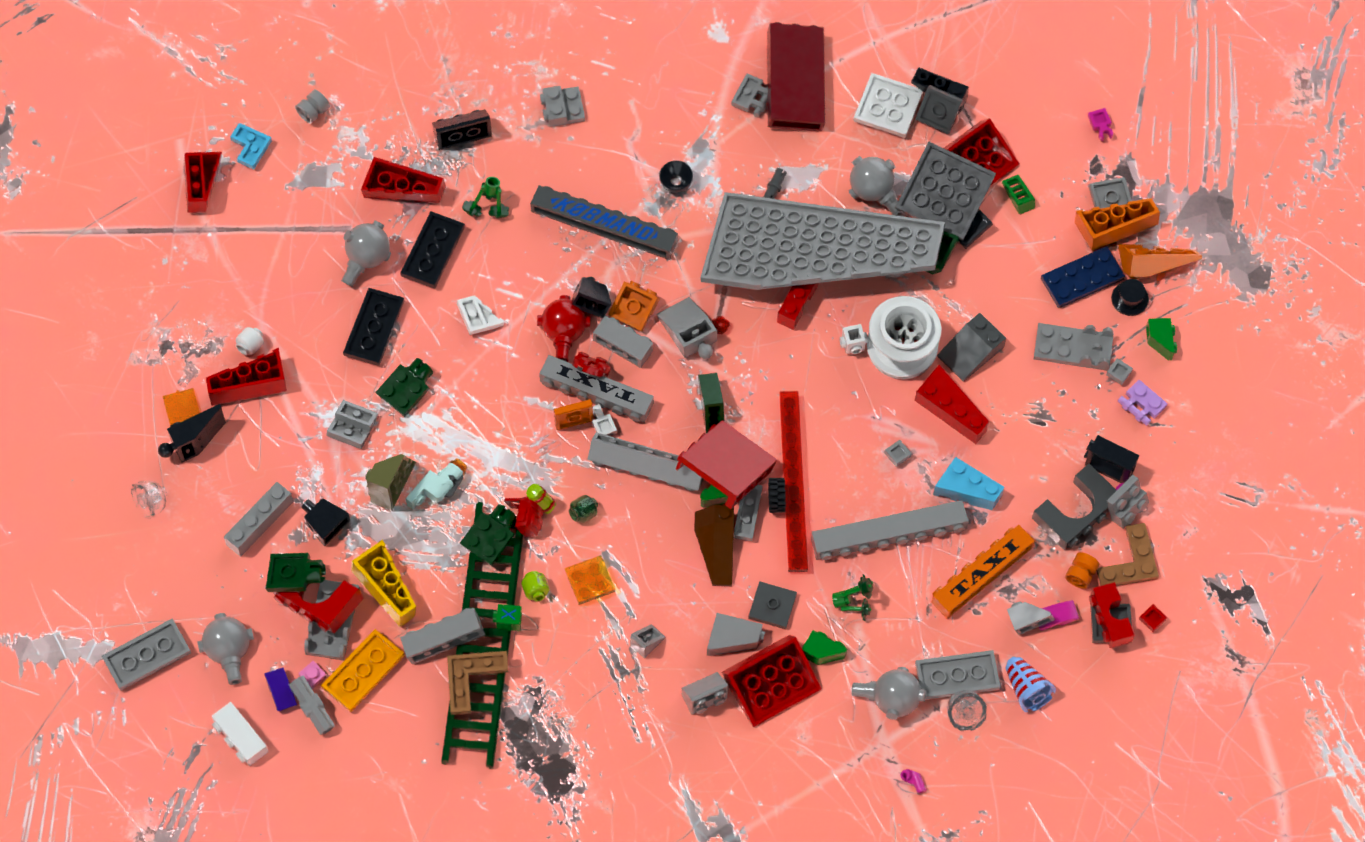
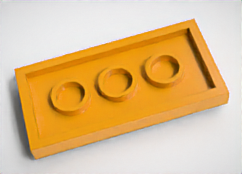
[321,629,405,713]

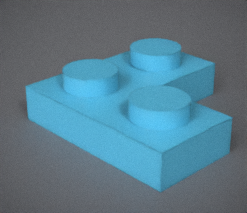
[230,123,272,170]

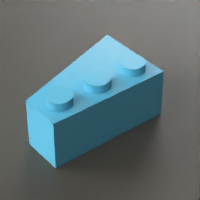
[933,457,1005,510]

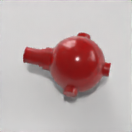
[537,295,591,362]

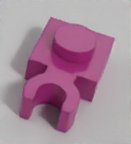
[1087,108,1113,141]

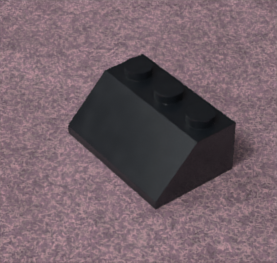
[432,109,492,150]

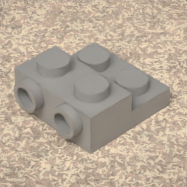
[540,85,585,127]
[1107,475,1149,528]

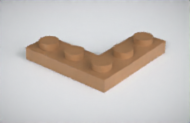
[1096,523,1159,586]
[447,651,508,715]

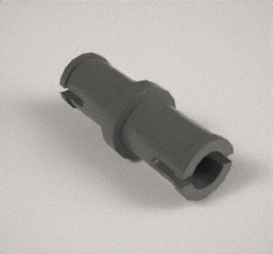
[764,168,787,199]

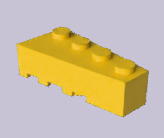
[351,540,416,627]

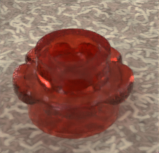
[711,316,730,334]

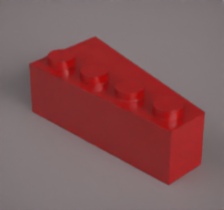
[361,157,446,203]
[206,347,287,406]
[914,365,989,444]

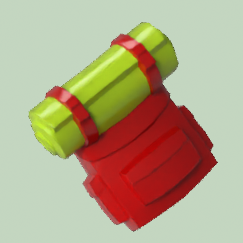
[504,484,556,537]

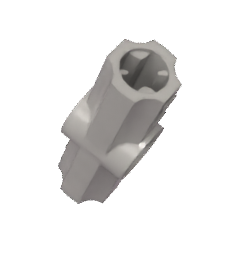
[289,676,335,736]

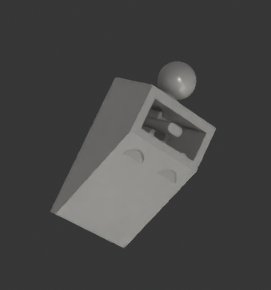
[656,297,718,359]

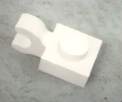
[592,404,617,436]

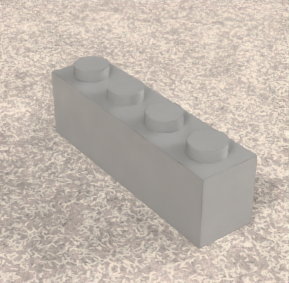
[224,482,294,557]
[400,608,485,665]

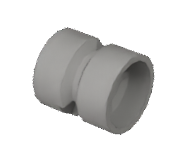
[295,89,330,124]

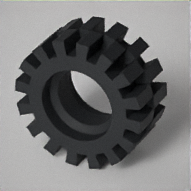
[768,478,786,513]

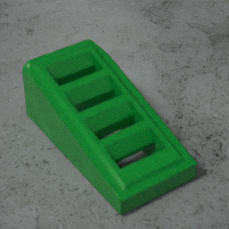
[1002,174,1035,214]

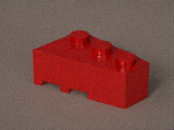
[184,152,222,213]

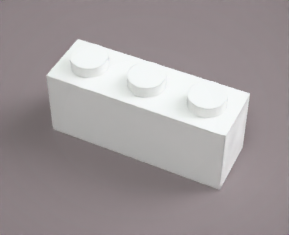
[211,702,269,767]

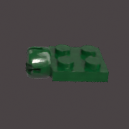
[375,358,433,417]
[459,504,516,566]
[265,553,326,592]

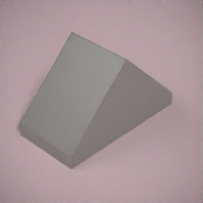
[630,624,665,659]

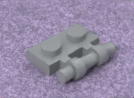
[731,73,768,117]

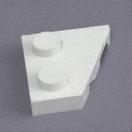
[456,295,504,335]

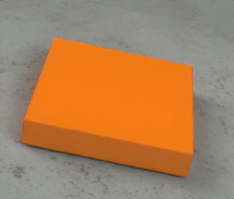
[554,399,593,430]

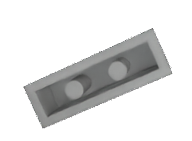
[593,315,653,368]

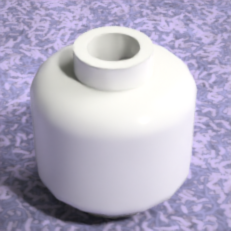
[235,327,264,355]

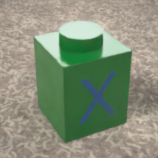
[493,604,522,631]

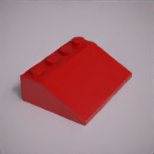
[944,118,1019,186]
[721,635,821,727]

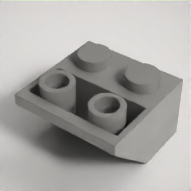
[681,672,728,715]

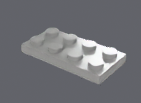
[102,618,191,691]
[915,650,1001,700]

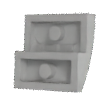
[326,400,378,449]

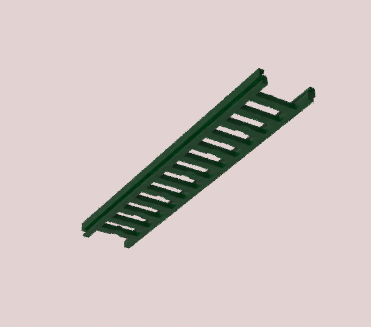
[441,502,524,769]

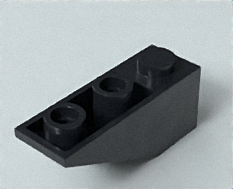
[911,67,969,112]

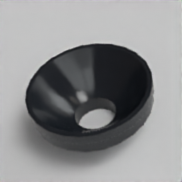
[659,160,693,193]

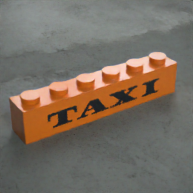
[931,525,1035,619]

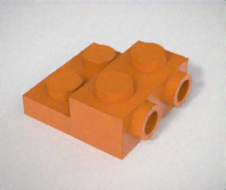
[608,281,660,332]

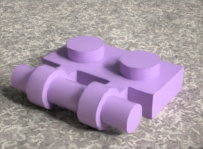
[1117,380,1168,426]

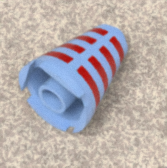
[1005,657,1056,712]

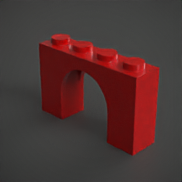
[273,559,364,634]

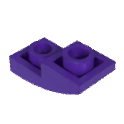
[264,667,297,711]

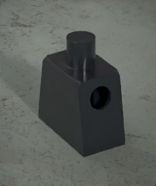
[572,277,612,318]
[301,499,350,546]

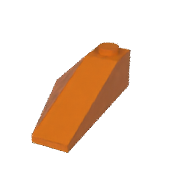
[1118,244,1202,279]

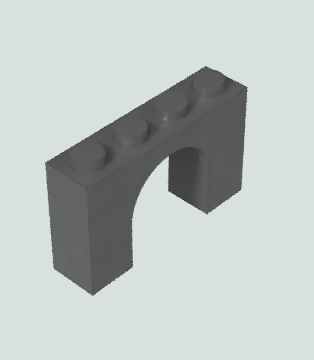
[1032,464,1117,550]

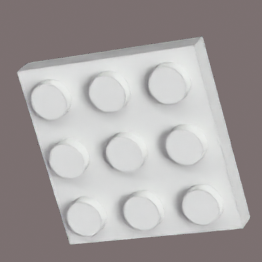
[853,73,923,138]

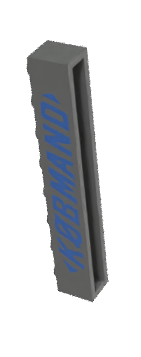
[530,185,678,260]

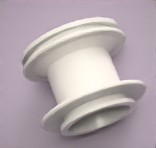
[866,296,942,379]

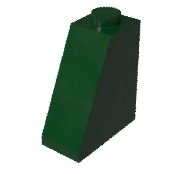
[698,373,724,433]

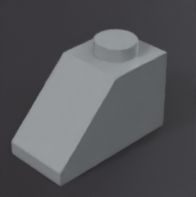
[1007,602,1055,635]

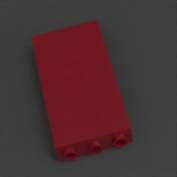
[767,22,825,132]

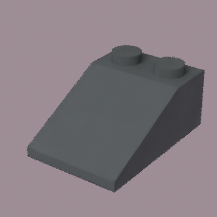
[937,313,1006,382]

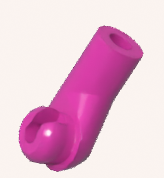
[900,769,927,794]

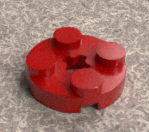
[572,352,611,377]

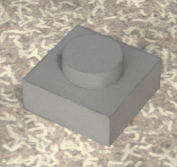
[1106,358,1133,385]
[884,440,912,467]

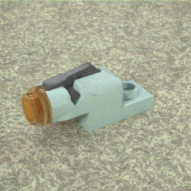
[406,458,467,510]

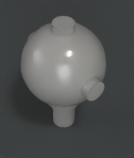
[849,155,900,215]
[341,220,391,287]
[197,613,254,685]
[851,667,926,720]

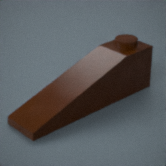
[694,505,734,587]

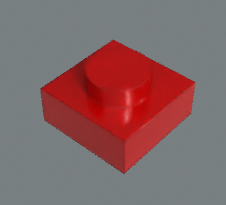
[1139,604,1167,632]

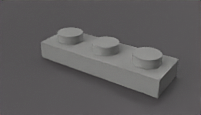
[733,485,763,541]

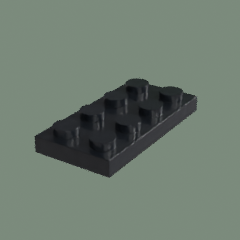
[400,211,465,289]
[343,288,405,366]

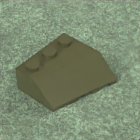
[365,454,416,511]

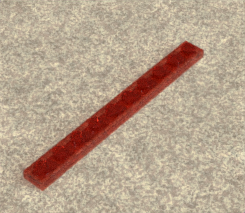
[779,391,808,573]

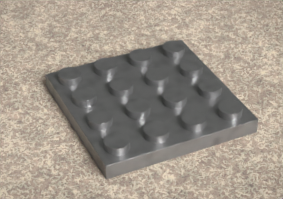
[896,141,996,241]

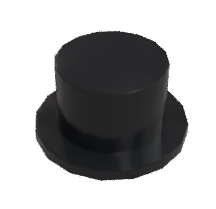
[1111,279,1149,316]

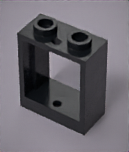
[1084,435,1140,483]

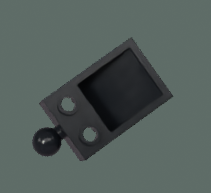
[158,404,226,463]

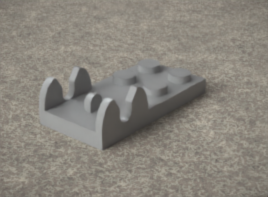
[1033,323,1114,371]
[304,580,360,661]

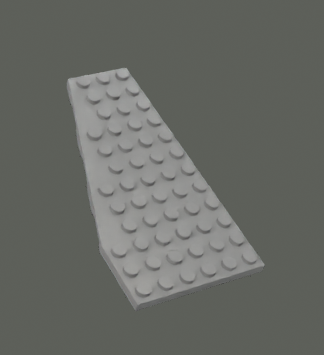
[700,192,945,290]

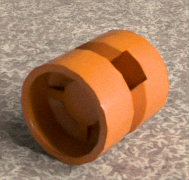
[1065,552,1100,589]

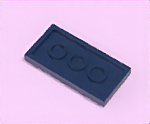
[1041,246,1125,309]

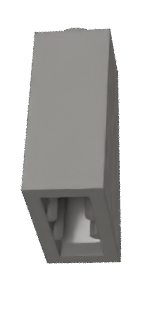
[707,613,765,656]

